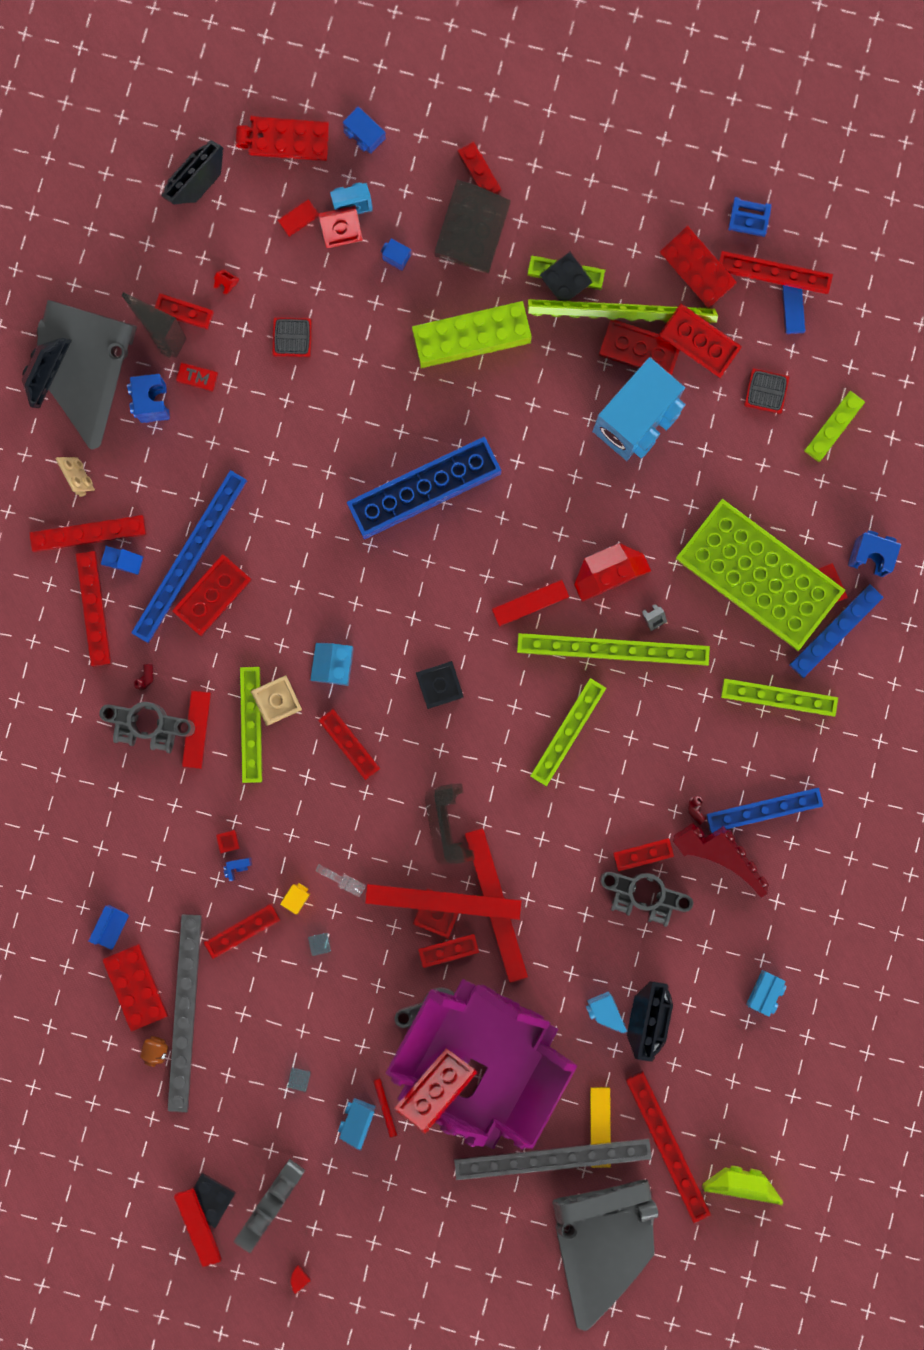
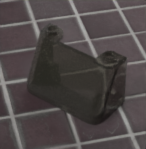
[425,783,475,865]

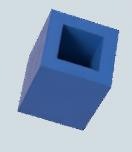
[381,238,411,271]

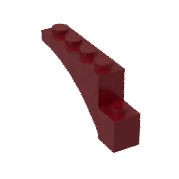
[673,823,769,898]

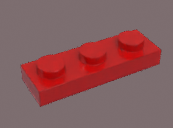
[458,142,501,200]
[153,293,214,330]
[613,838,674,872]
[418,934,479,968]

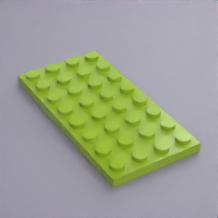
[676,499,845,651]

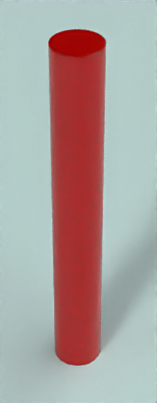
[373,1078,397,1138]

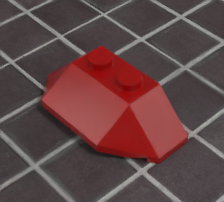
[574,543,651,602]

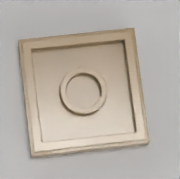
[251,675,302,726]

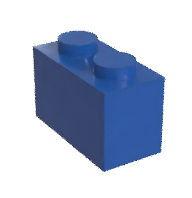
[343,107,386,154]

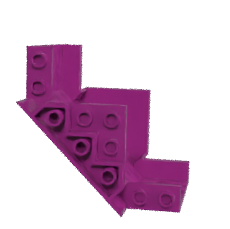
[386,979,577,1149]

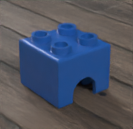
[127,374,170,423]
[848,530,901,577]

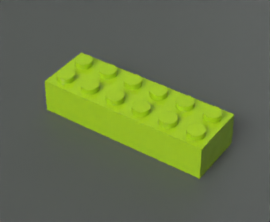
[412,301,532,368]

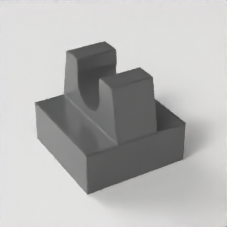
[642,604,667,631]

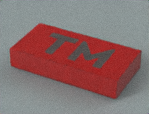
[176,363,218,392]

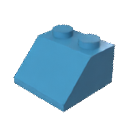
[330,182,373,214]
[310,643,354,686]
[586,992,627,1033]
[338,1098,376,1150]

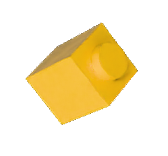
[280,883,310,915]

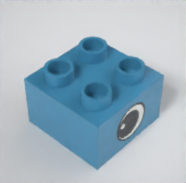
[593,357,686,461]

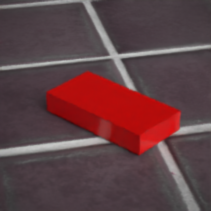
[278,199,319,237]

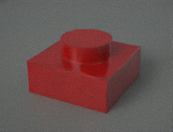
[216,830,240,854]

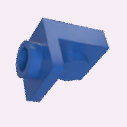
[224,857,252,881]

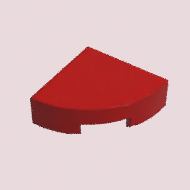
[291,1265,311,1294]

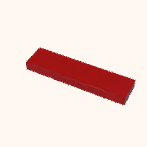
[492,580,569,627]
[182,690,211,769]
[318,709,380,781]
[204,903,281,959]
[174,1188,222,1267]

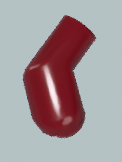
[134,664,154,690]
[688,796,706,825]

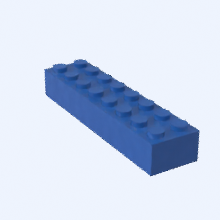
[347,436,501,540]

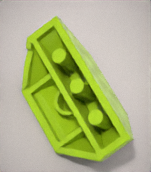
[702,1166,783,1205]

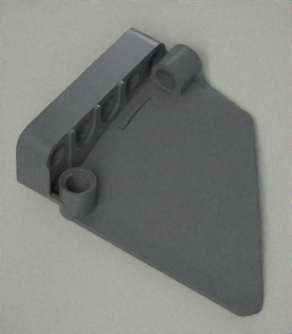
[37,300,137,449]
[552,1180,659,1331]

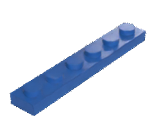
[789,584,884,678]
[706,788,823,833]

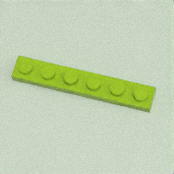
[240,667,262,783]
[530,678,606,786]
[721,679,838,717]

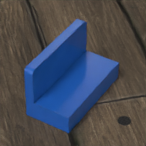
[88,905,129,950]

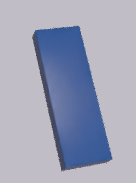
[782,285,805,334]

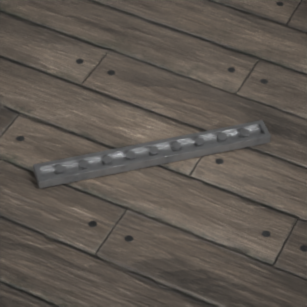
[168,914,202,1112]
[454,1139,652,1180]

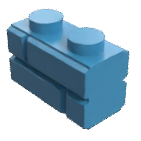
[746,970,786,1017]

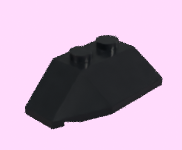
[161,140,224,205]
[21,338,72,408]
[627,981,673,1062]

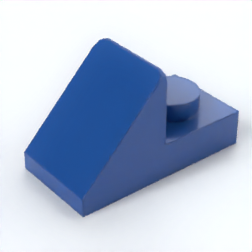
[101,546,144,575]

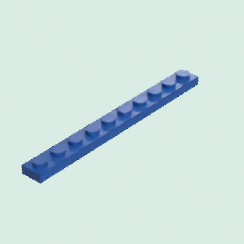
[131,470,247,643]

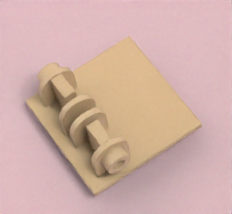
[55,457,95,497]

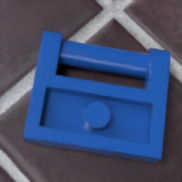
[728,197,772,237]

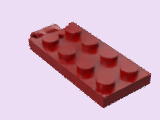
[235,116,329,161]

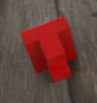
[213,269,239,295]

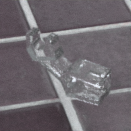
[315,864,366,897]

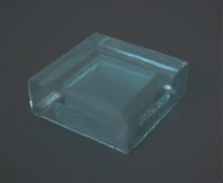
[308,933,331,956]
[287,1067,311,1092]

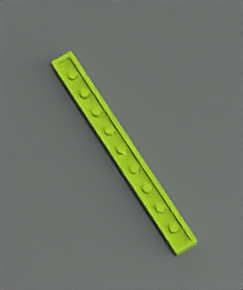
[528,299,718,324]
[517,633,710,666]

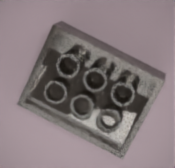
[434,179,511,273]
[121,292,187,358]

